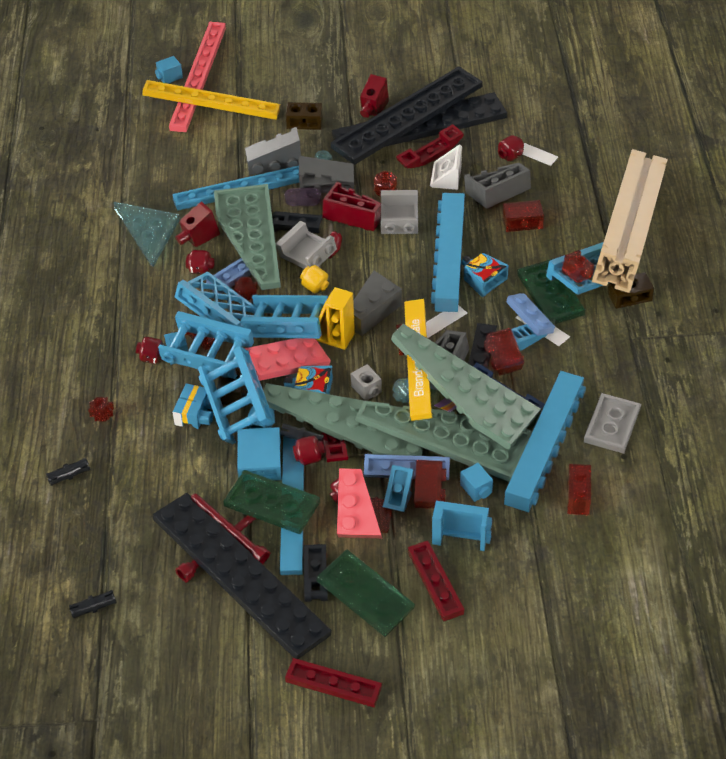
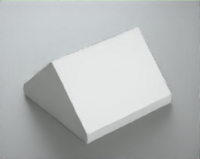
[430,145,462,190]

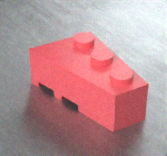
[337,468,382,539]

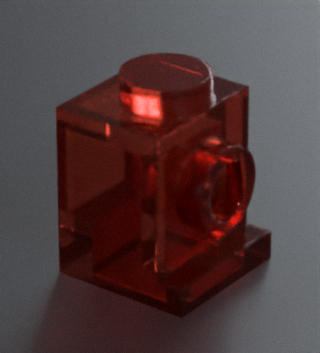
[561,250,594,283]

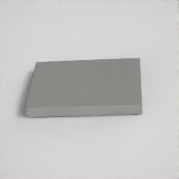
[584,393,641,454]

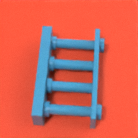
[241,295,328,339]
[158,311,254,379]
[198,346,275,445]

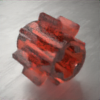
[234,277,258,300]
[88,397,114,422]

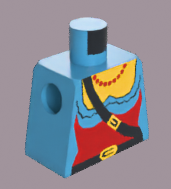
[461,253,508,297]
[284,366,333,394]

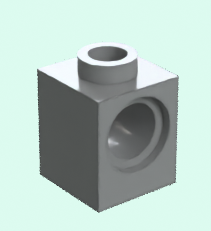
[351,364,382,401]

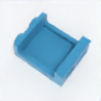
[237,427,282,482]
[432,501,492,551]

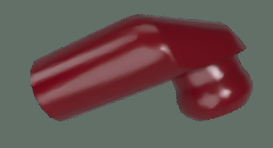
[328,231,342,259]

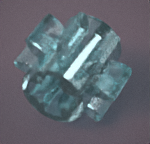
[392,378,409,403]

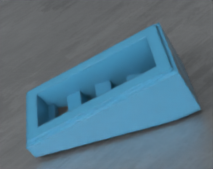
[504,324,548,353]

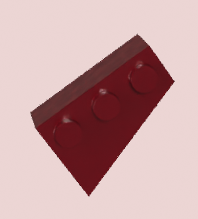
[323,181,381,231]

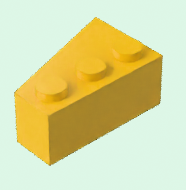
[316,287,355,350]

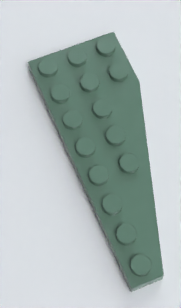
[214,184,281,290]
[391,324,541,450]
[264,383,423,456]
[355,401,533,482]

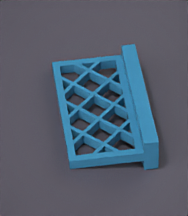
[546,242,610,295]
[175,271,264,327]

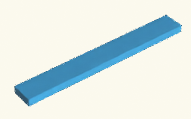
[172,166,299,211]
[280,436,304,575]

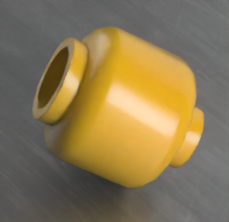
[300,265,329,294]

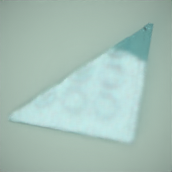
[113,202,180,267]

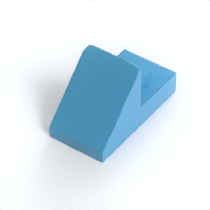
[383,465,414,512]

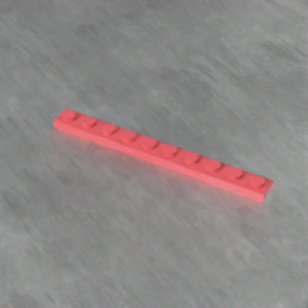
[169,22,226,132]

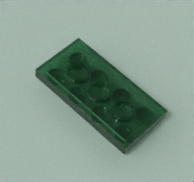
[517,259,585,325]
[223,470,320,534]
[317,549,415,637]

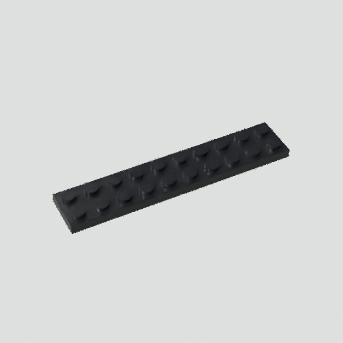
[331,66,483,165]
[332,92,507,147]
[153,493,332,659]

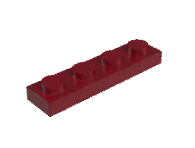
[408,540,464,622]
[285,658,382,708]

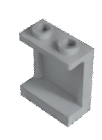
[381,190,418,234]
[276,221,337,269]

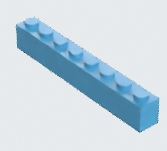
[431,193,465,312]
[504,371,586,512]

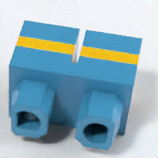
[173,383,213,429]

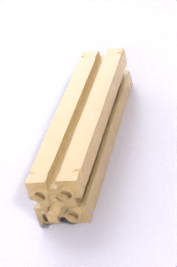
[592,149,668,293]

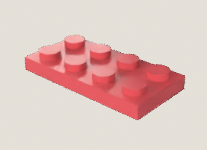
[244,338,331,381]

